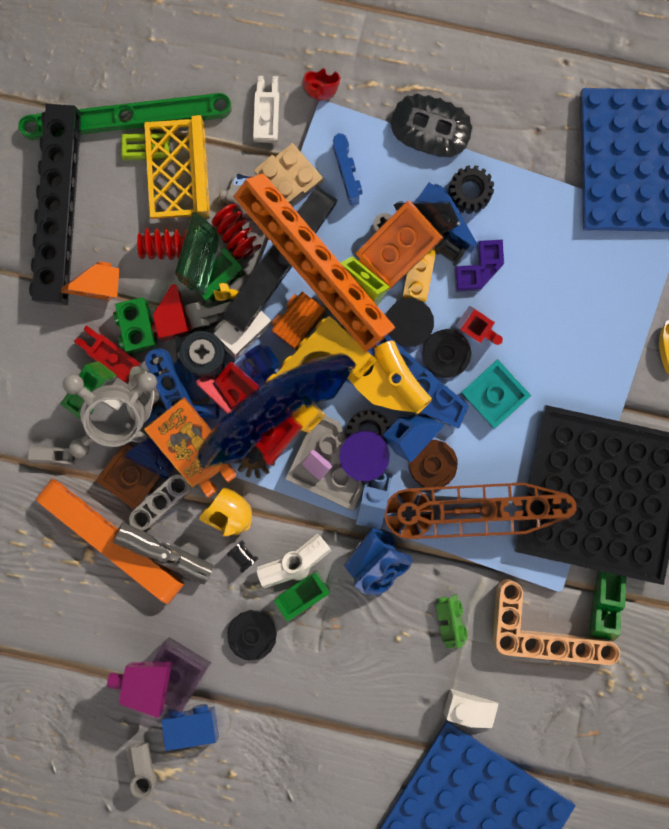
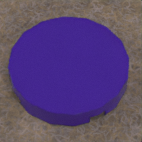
[339,431,390,481]

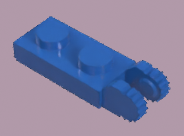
[333,133,363,206]

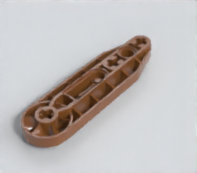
[384,482,577,539]

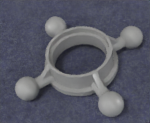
[63,372,160,458]

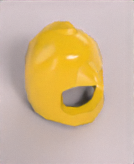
[199,487,252,536]

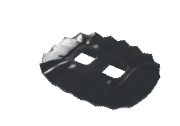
[391,93,473,157]

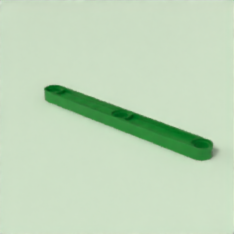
[18,93,232,140]

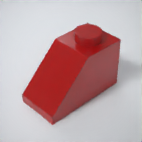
[151,284,190,342]

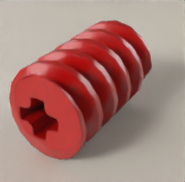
[211,204,262,260]
[137,228,190,261]

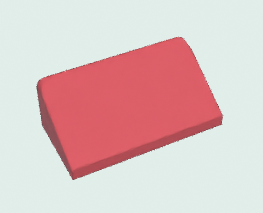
[196,376,238,418]

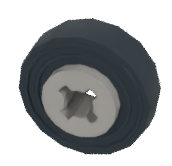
[179,331,225,377]

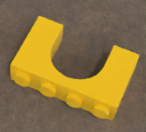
[263,316,377,433]

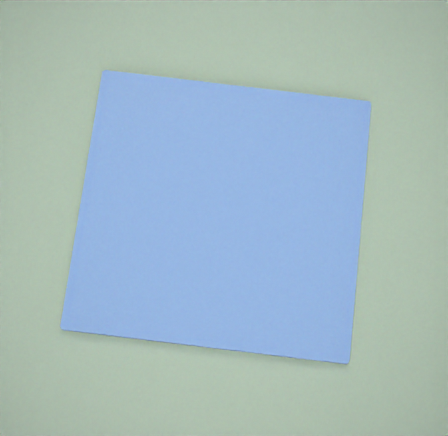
[203,101,669,592]

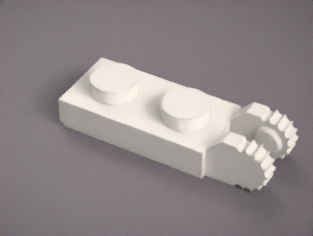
[253,76,280,143]

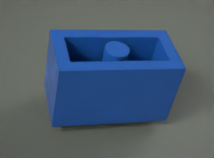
[161,704,219,751]

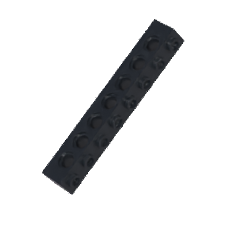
[29,104,82,305]

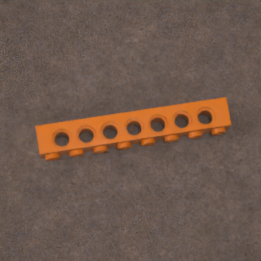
[233,173,396,352]

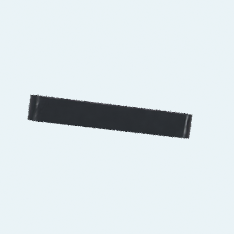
[222,186,338,333]

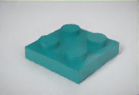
[461,359,532,429]

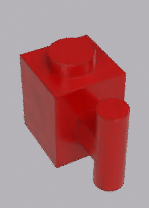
[455,306,503,345]

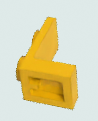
[403,247,435,302]

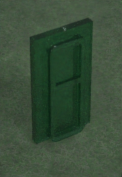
[175,211,221,295]

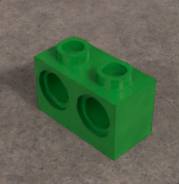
[113,297,159,355]

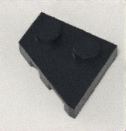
[394,201,460,235]

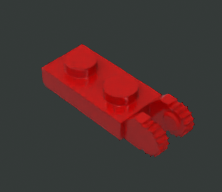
[74,325,142,383]

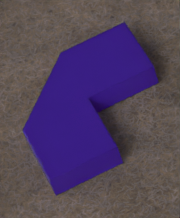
[454,239,504,292]

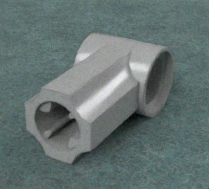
[126,742,157,799]

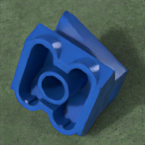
[344,528,413,596]

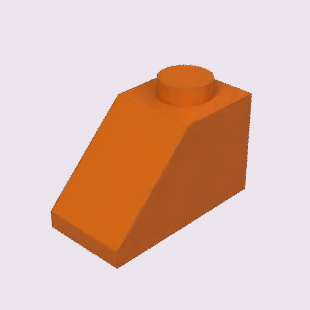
[61,262,120,301]

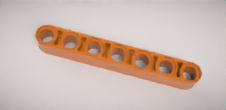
[35,479,185,604]

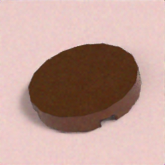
[408,440,458,488]

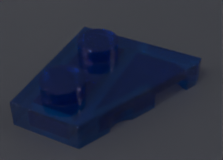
[124,437,175,479]

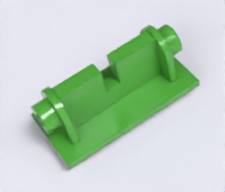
[435,594,468,649]

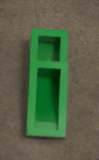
[589,571,626,641]

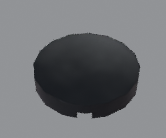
[386,298,434,347]
[422,329,472,379]
[227,610,277,661]

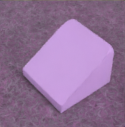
[302,450,332,480]

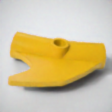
[346,341,432,414]

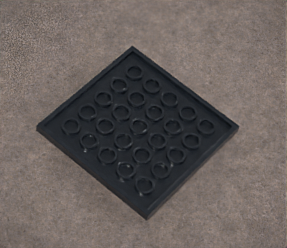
[514,405,669,585]

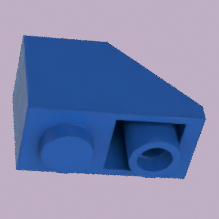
[383,415,444,462]

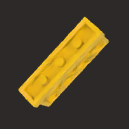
[144,115,210,219]

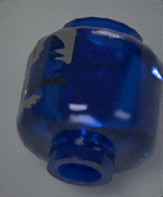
[242,344,279,382]

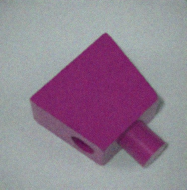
[107,662,172,718]

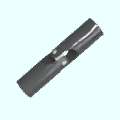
[112,522,213,585]

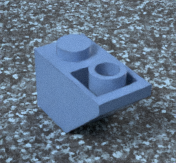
[356,473,392,530]

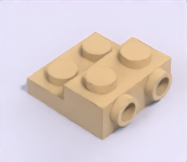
[254,143,324,207]

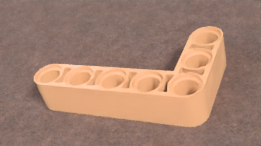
[492,579,620,665]

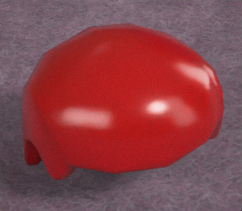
[302,68,341,101]

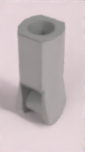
[28,446,75,465]

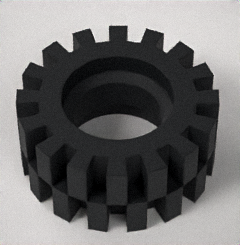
[448,165,494,214]
[346,409,390,444]

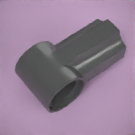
[184,299,231,332]

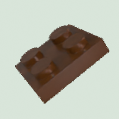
[96,443,166,510]

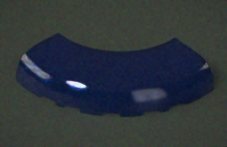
[198,353,356,469]

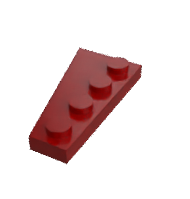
[215,362,303,465]

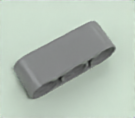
[129,474,192,531]

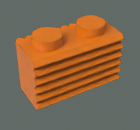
[271,291,326,351]

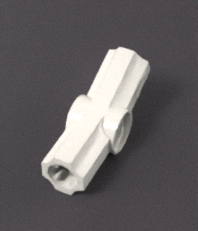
[257,533,332,589]

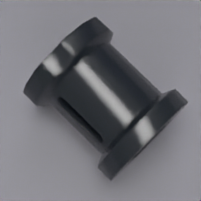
[435,235,467,266]
[226,540,259,573]

